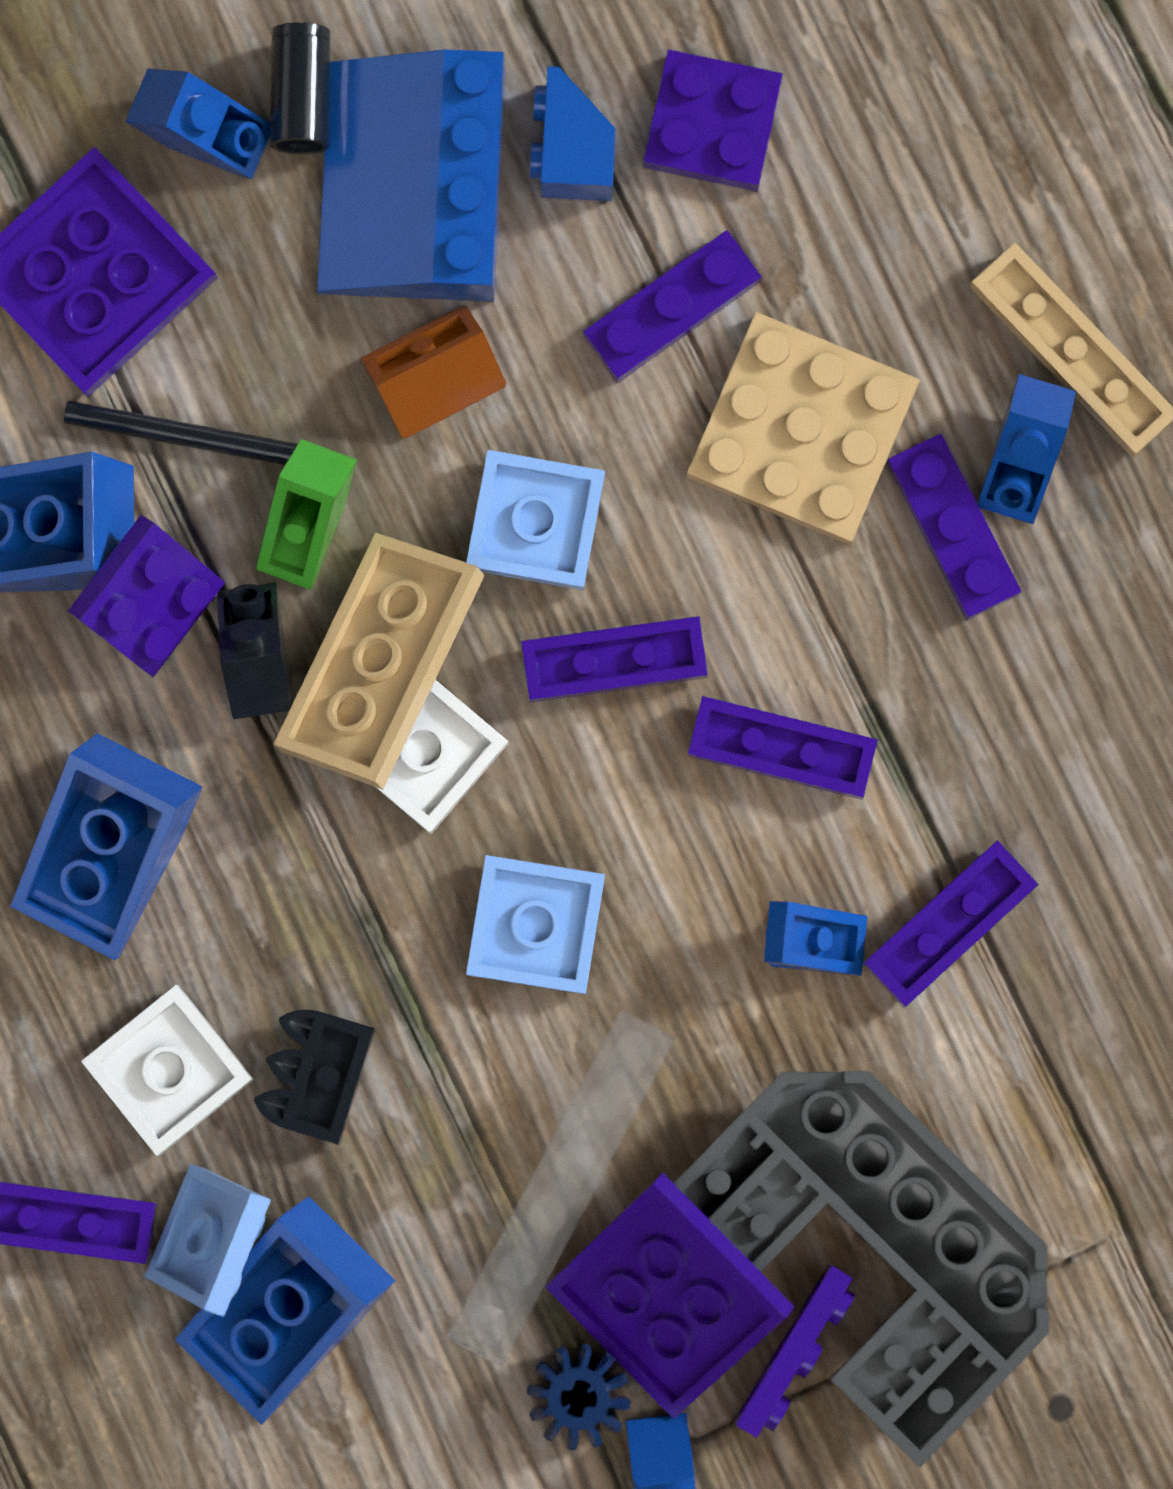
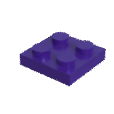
[643,49,783,192]
[68,515,225,678]

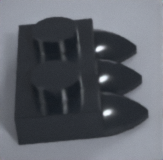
[254,1009,376,1145]

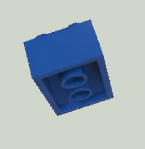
[0,451,134,593]
[10,733,203,961]
[175,1196,396,1425]

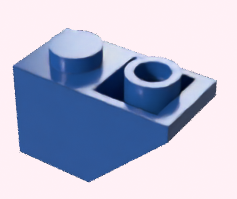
[530,66,616,201]
[125,68,270,179]
[977,374,1076,524]

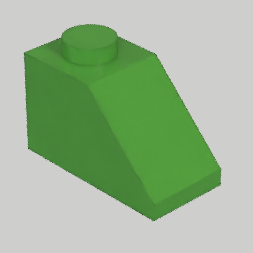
[256,439,357,590]

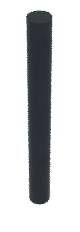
[64,401,298,465]

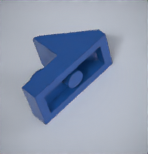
[764,901,867,976]
[626,1413,696,1489]

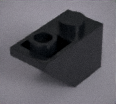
[217,582,292,719]

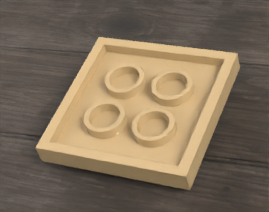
[687,312,920,546]

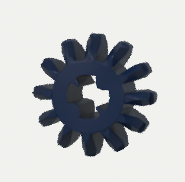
[527,1344,631,1450]

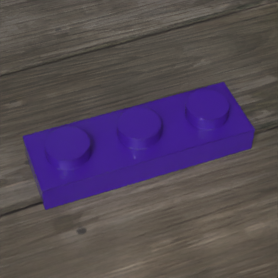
[583,230,762,383]
[886,433,1022,621]
[521,616,708,703]
[688,696,878,800]
[863,840,1039,1008]
[0,1181,157,1264]
[734,1264,855,1438]

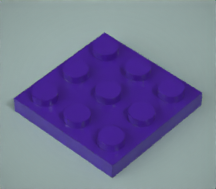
[0,147,218,398]
[545,1173,795,1419]

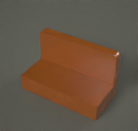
[360,304,506,438]

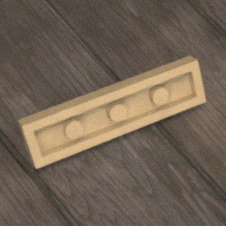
[970,243,1173,458]

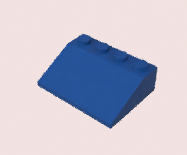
[317,49,506,302]

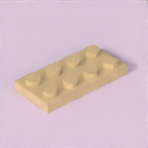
[273,532,485,790]

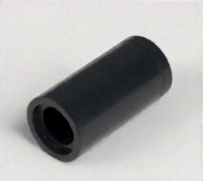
[270,22,331,154]

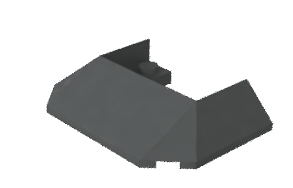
[674,1071,1049,1468]

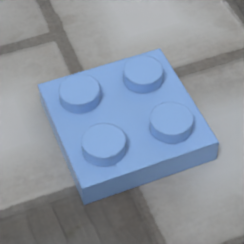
[466,450,605,591]
[466,855,605,995]
[144,1163,270,1316]

